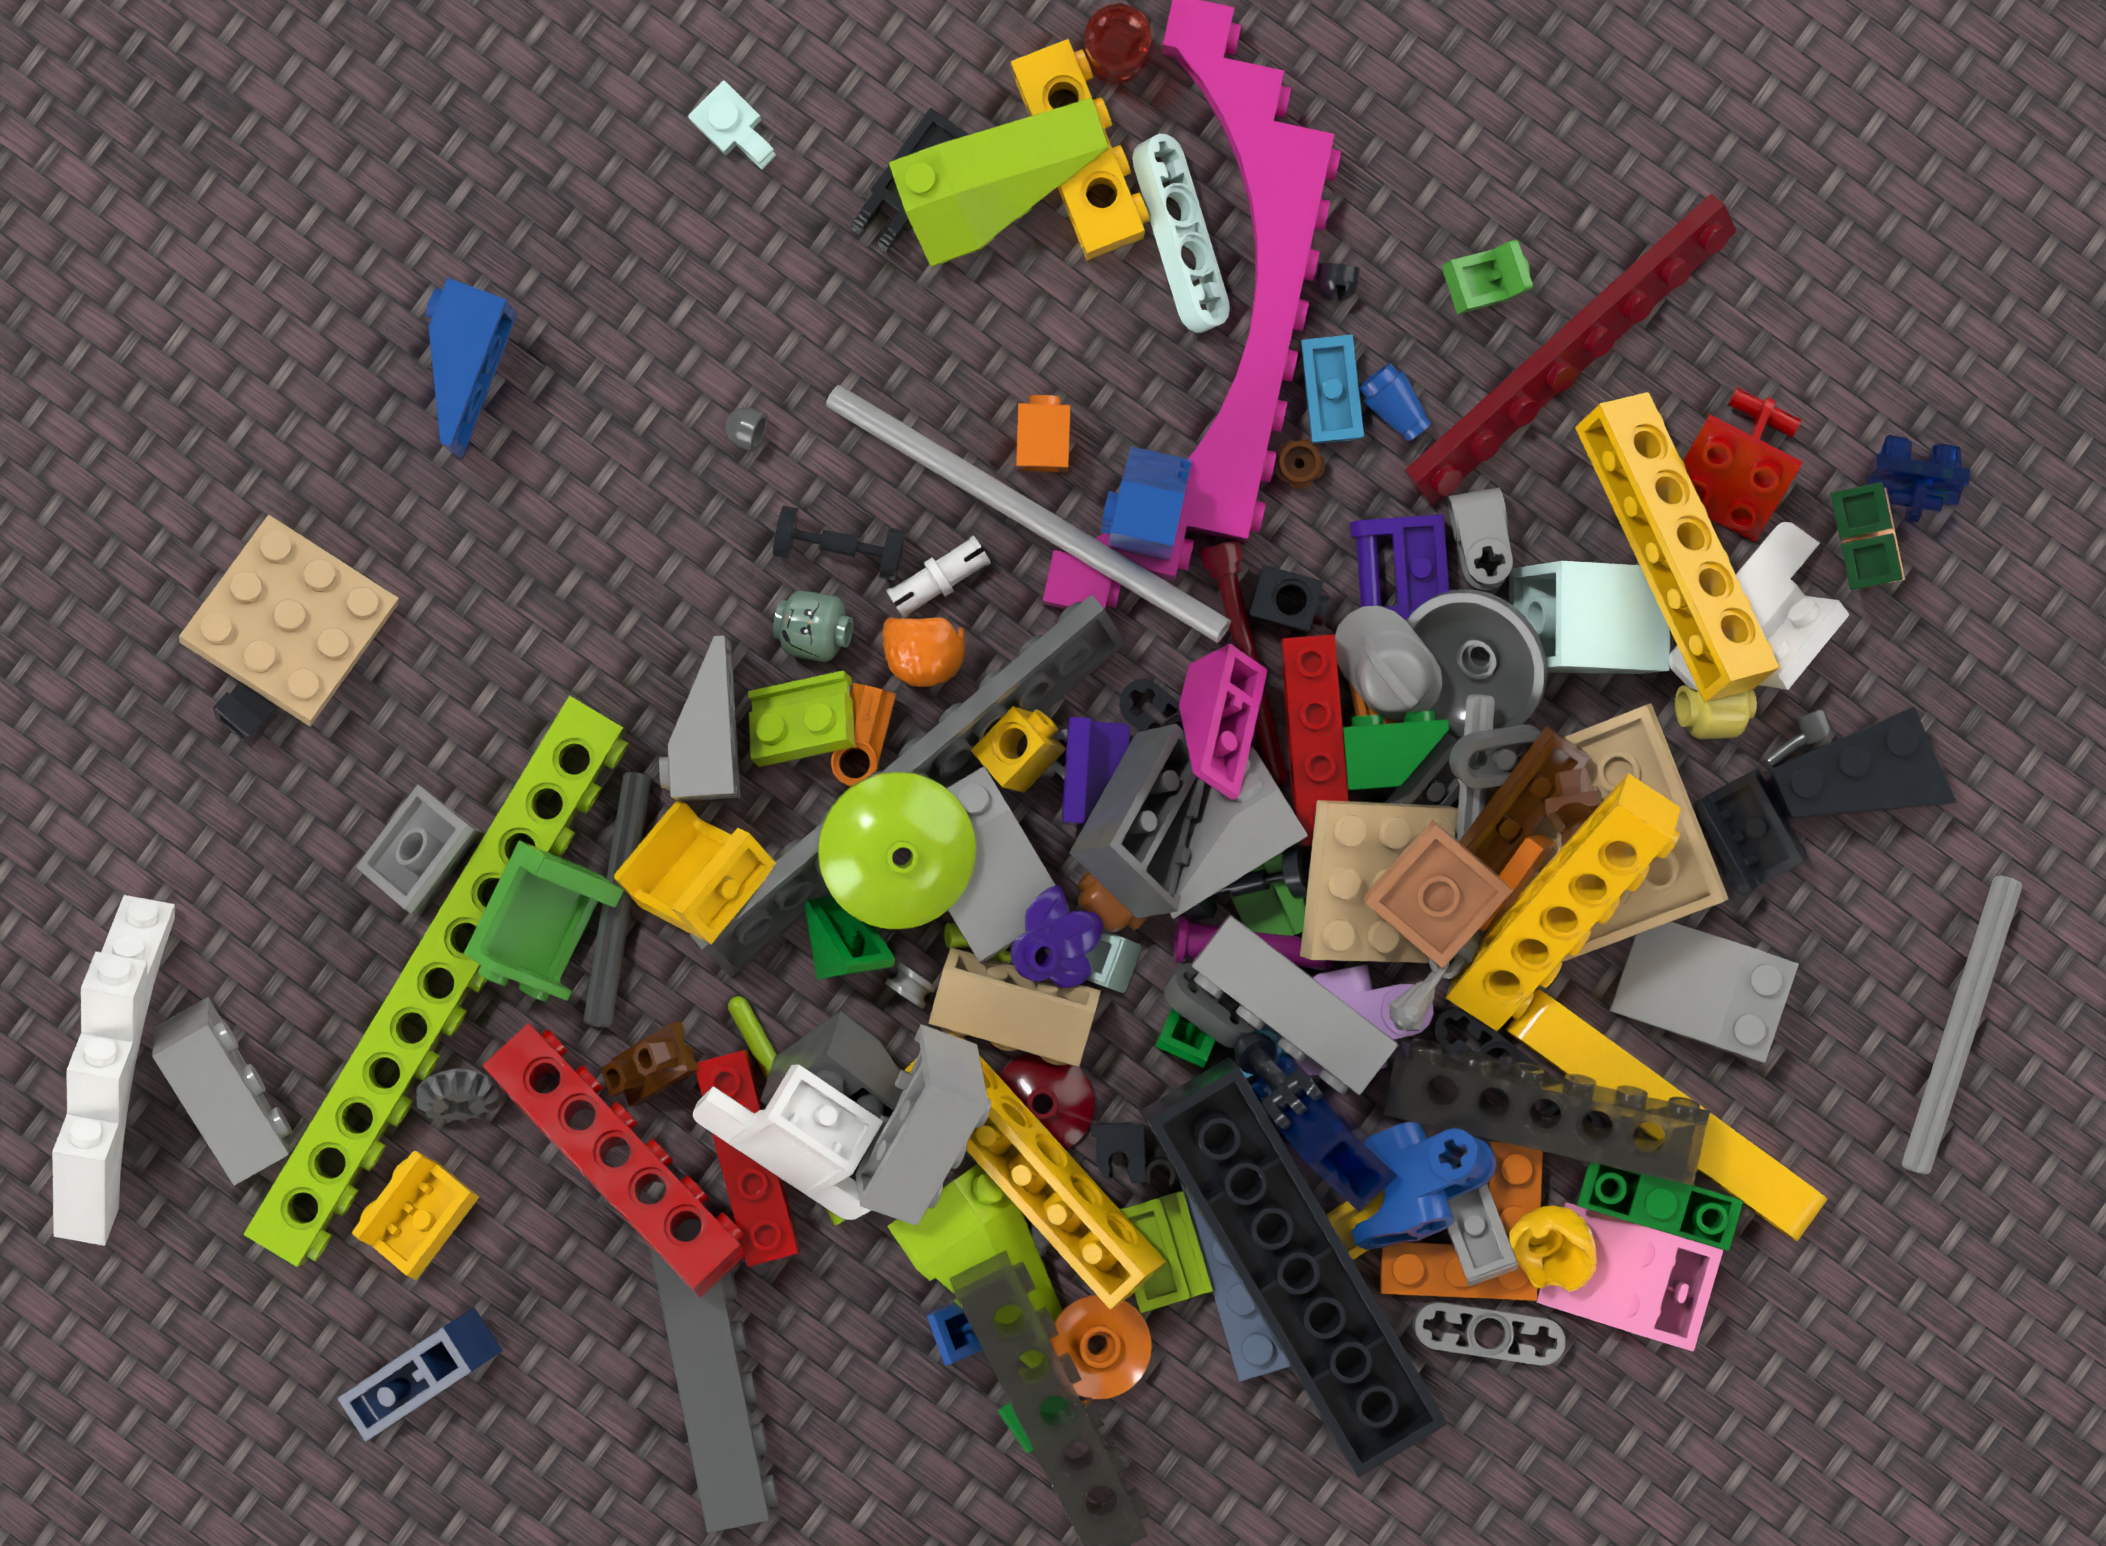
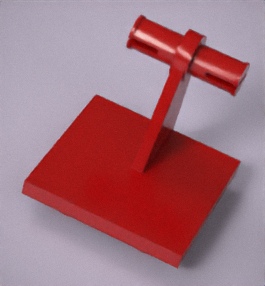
[1683,386,1802,542]

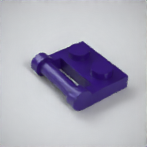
[1349,514,1449,621]

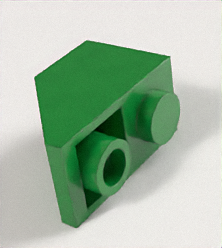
[1342,710,1449,791]

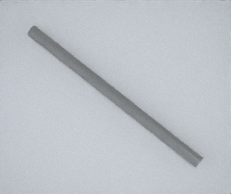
[826,385,1231,643]

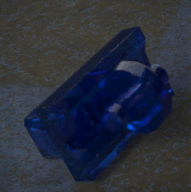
[1866,435,1970,523]

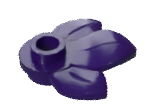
[1011,885,1103,988]

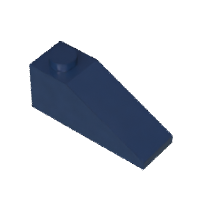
[337,1307,503,1442]

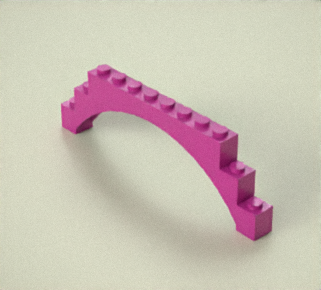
[1043,0,1341,610]

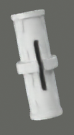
[886,535,991,618]

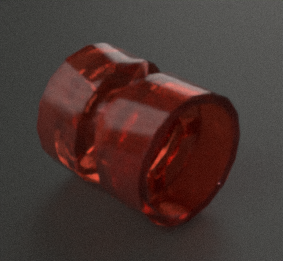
[1084,3,1152,84]

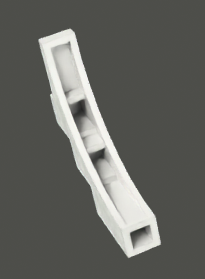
[52,895,175,1246]

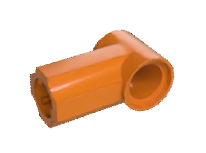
[831,683,897,787]

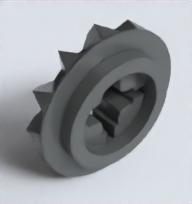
[416,1069,500,1123]

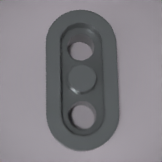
[1449,725,1542,789]

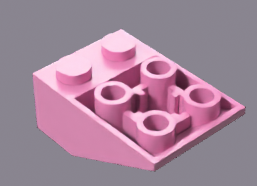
[1536,1202,1723,1352]

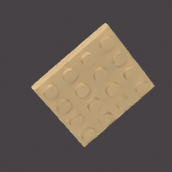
[1458,703,1728,962]

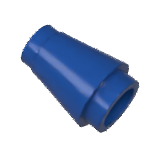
[1359,362,1432,442]

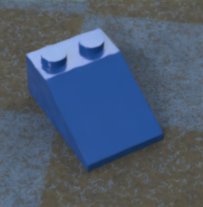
[425,278,518,458]

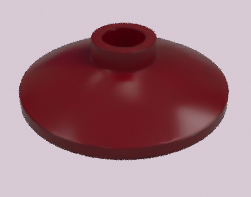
[999,1053,1094,1150]

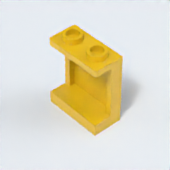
[614,800,776,945]

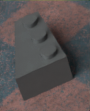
[1069,724,1205,918]

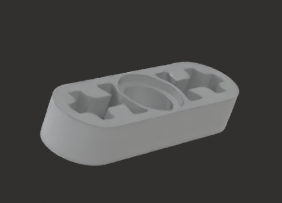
[1413,1301,1566,1366]

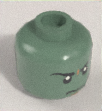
[773,590,853,662]

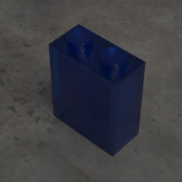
[1251,1053,1397,1211]

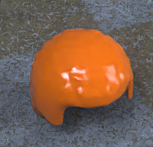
[882,616,966,687]

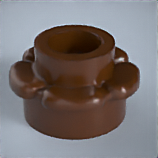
[1274,438,1325,489]

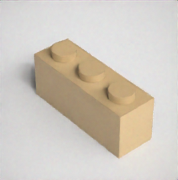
[928,948,1101,1067]

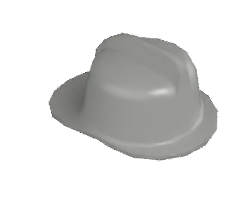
[1335,606,1443,721]

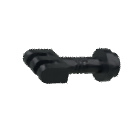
[1234,1032,1324,1131]

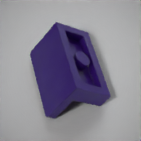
[1061,717,1130,826]

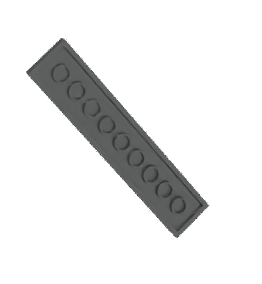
[690,594,1126,978]

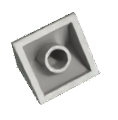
[356,784,483,915]

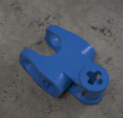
[1330,1122,1496,1250]

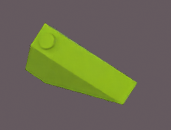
[889,98,1110,267]
[887,1163,1062,1375]

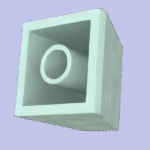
[1509,561,1673,674]

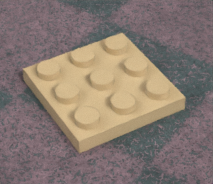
[179,514,399,727]
[1300,800,1458,963]

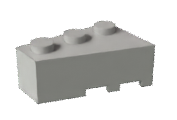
[152,996,292,1186]
[855,1024,991,1226]

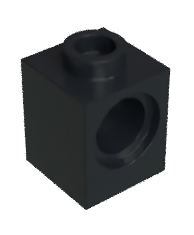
[1248,565,1330,635]

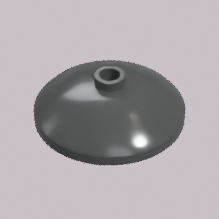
[1407,589,1547,738]

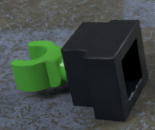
[213,682,277,748]

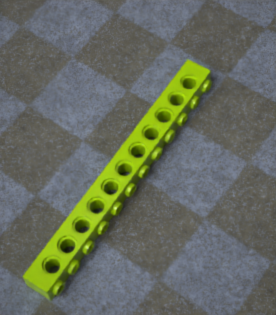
[243,695,629,1267]

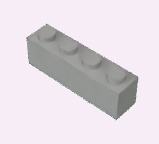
[1191,914,1398,1095]

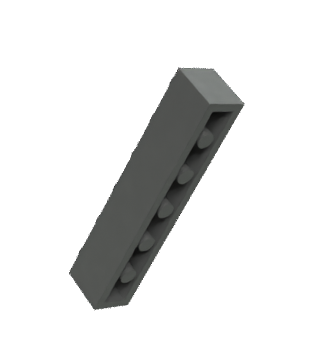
[649,1208,779,1533]

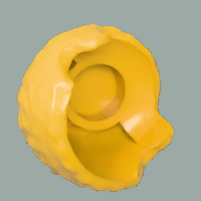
[1508,1205,1597,1292]

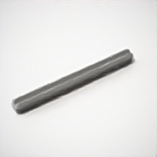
[1902,875,2022,1175]

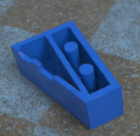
[1101,446,1192,561]

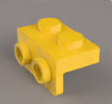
[352,1151,479,1280]

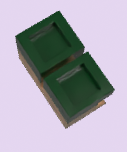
[1830,482,1905,590]

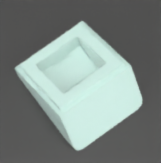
[1085,931,1142,993]

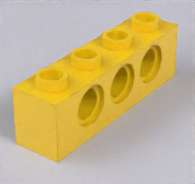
[1011,39,1150,261]

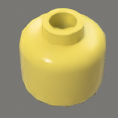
[1675,684,1757,739]

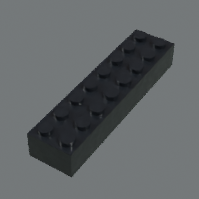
[1139,1057,1448,1478]

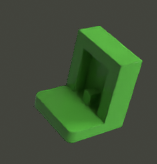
[1441,240,1533,314]

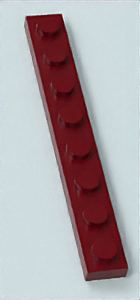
[1405,193,1737,507]

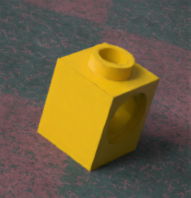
[971,706,1066,793]

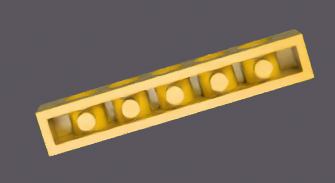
[1575,392,1780,703]
[1445,773,1681,1031]
[904,1032,1167,1310]

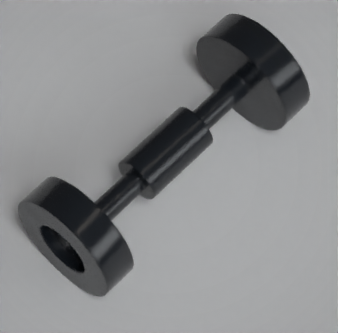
[773,505,905,581]
[1187,845,1311,921]

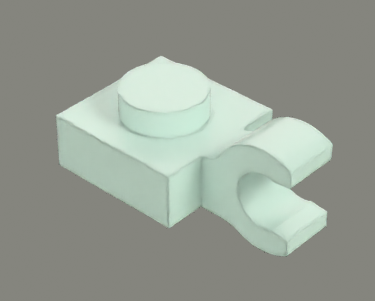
[687,80,776,170]

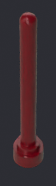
[1199,540,1287,787]

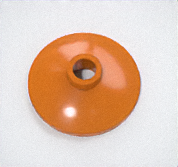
[1048,1294,1152,1399]

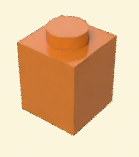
[1016,395,1070,473]

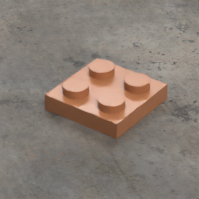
[1362,819,1513,969]

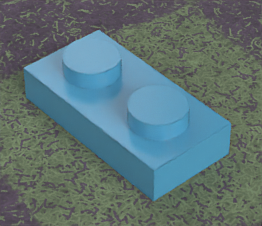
[1300,334,1364,444]

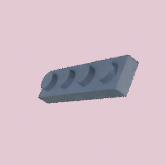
[1179,1180,1289,1382]

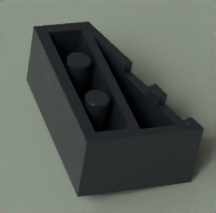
[1762,707,1957,819]

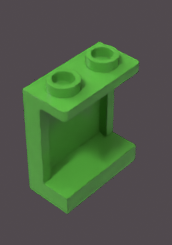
[464,840,624,1002]

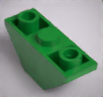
[1576,1155,1743,1251]

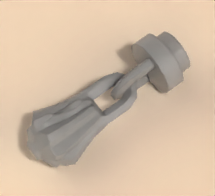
[1389,932,1481,1031]

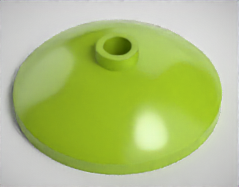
[818,772,976,929]

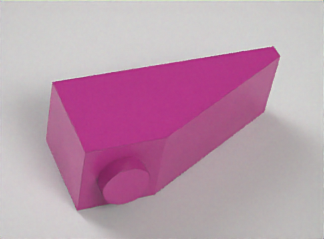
[1179,644,1268,800]

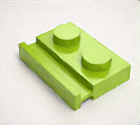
[748,670,855,767]
[1120,1190,1213,1313]

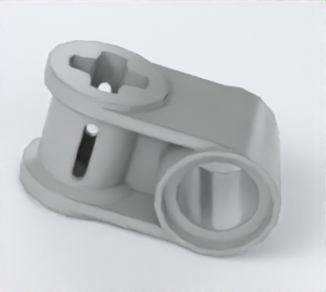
[1448,487,1513,591]

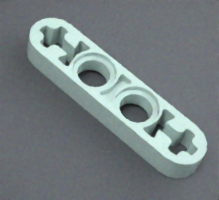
[1132,134,1230,333]

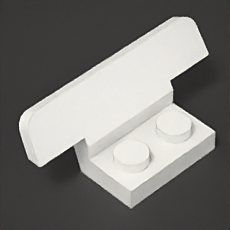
[1668,522,1849,690]
[693,1065,883,1220]

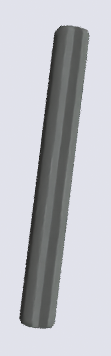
[583,772,652,1028]

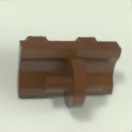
[1545,768,1604,847]
[601,1021,699,1107]

